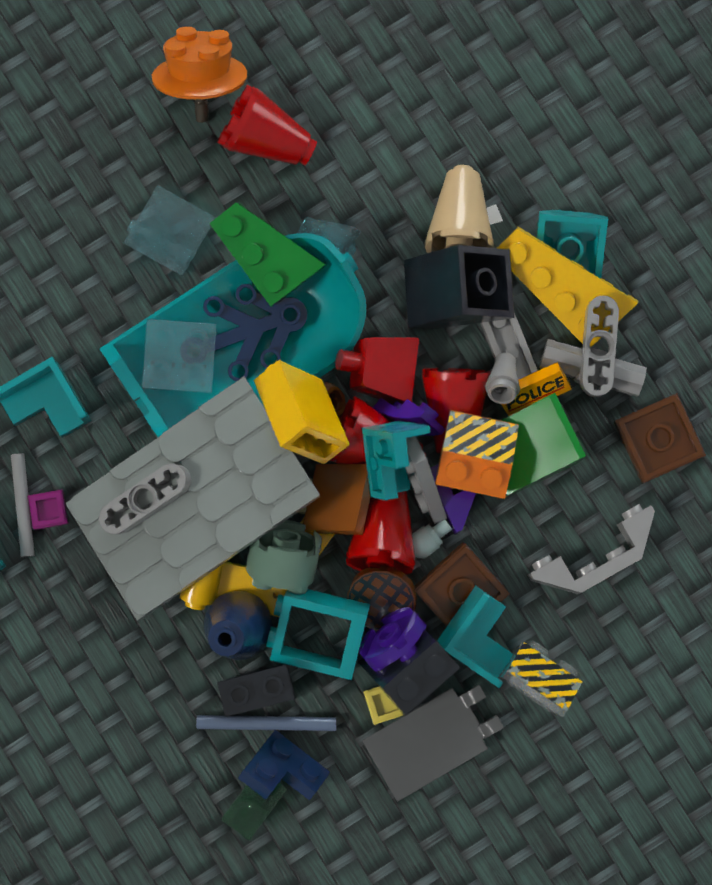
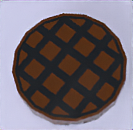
[347,566,417,631]

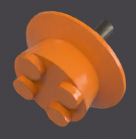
[152,27,247,122]

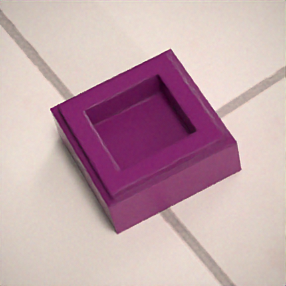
[28,490,69,530]

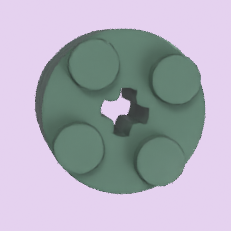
[246,520,322,594]

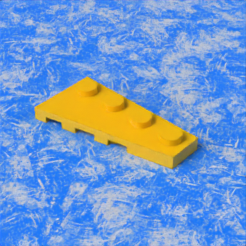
[497,227,639,347]

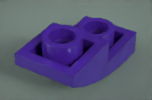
[373,398,445,436]

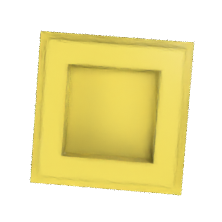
[363,687,404,725]

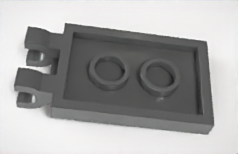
[362,684,504,802]

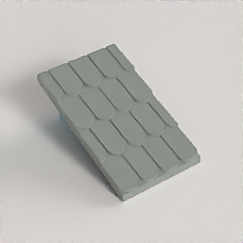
[66,376,320,622]

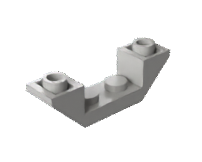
[528,504,655,594]

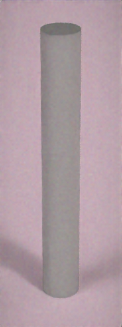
[11,453,35,557]

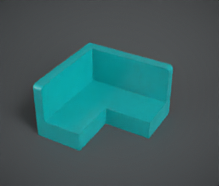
[0,357,92,438]
[362,421,430,500]
[437,586,514,688]

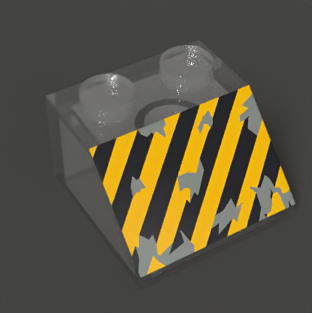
[499,640,583,717]

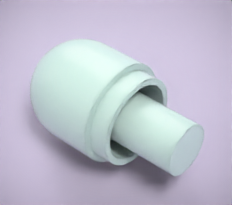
[412,520,452,558]

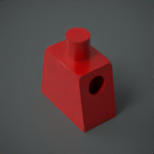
[335,337,419,404]

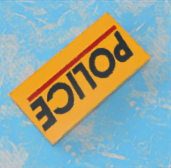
[501,362,572,416]

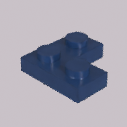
[238,730,330,801]

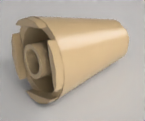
[425,165,494,253]

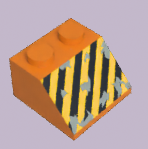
[435,410,519,499]

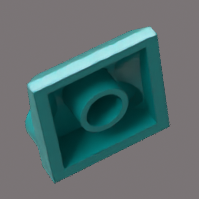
[536,210,608,279]

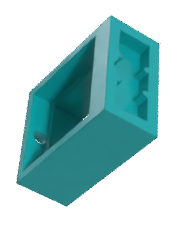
[266,589,370,680]

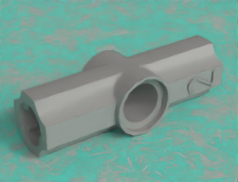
[539,339,647,397]

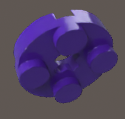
[359,607,427,672]

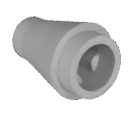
[485,353,520,404]

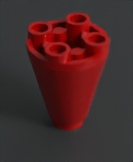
[217,85,317,165]

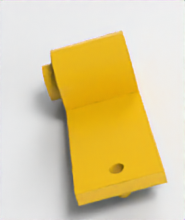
[179,561,287,617]

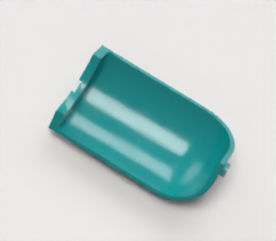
[99,233,366,437]

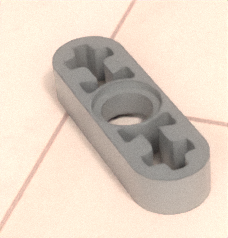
[580,296,619,397]
[99,464,191,534]

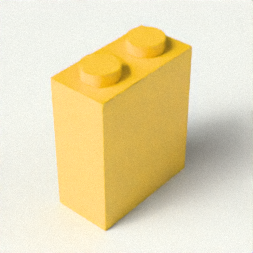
[254,360,350,464]

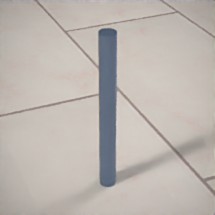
[196,715,336,731]

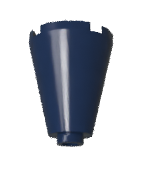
[204,591,273,660]

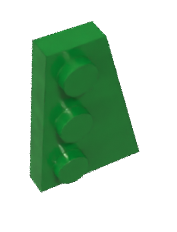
[209,202,327,307]

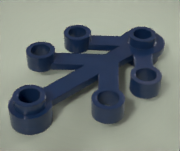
[180,284,307,381]

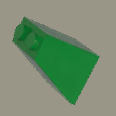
[501,393,586,498]

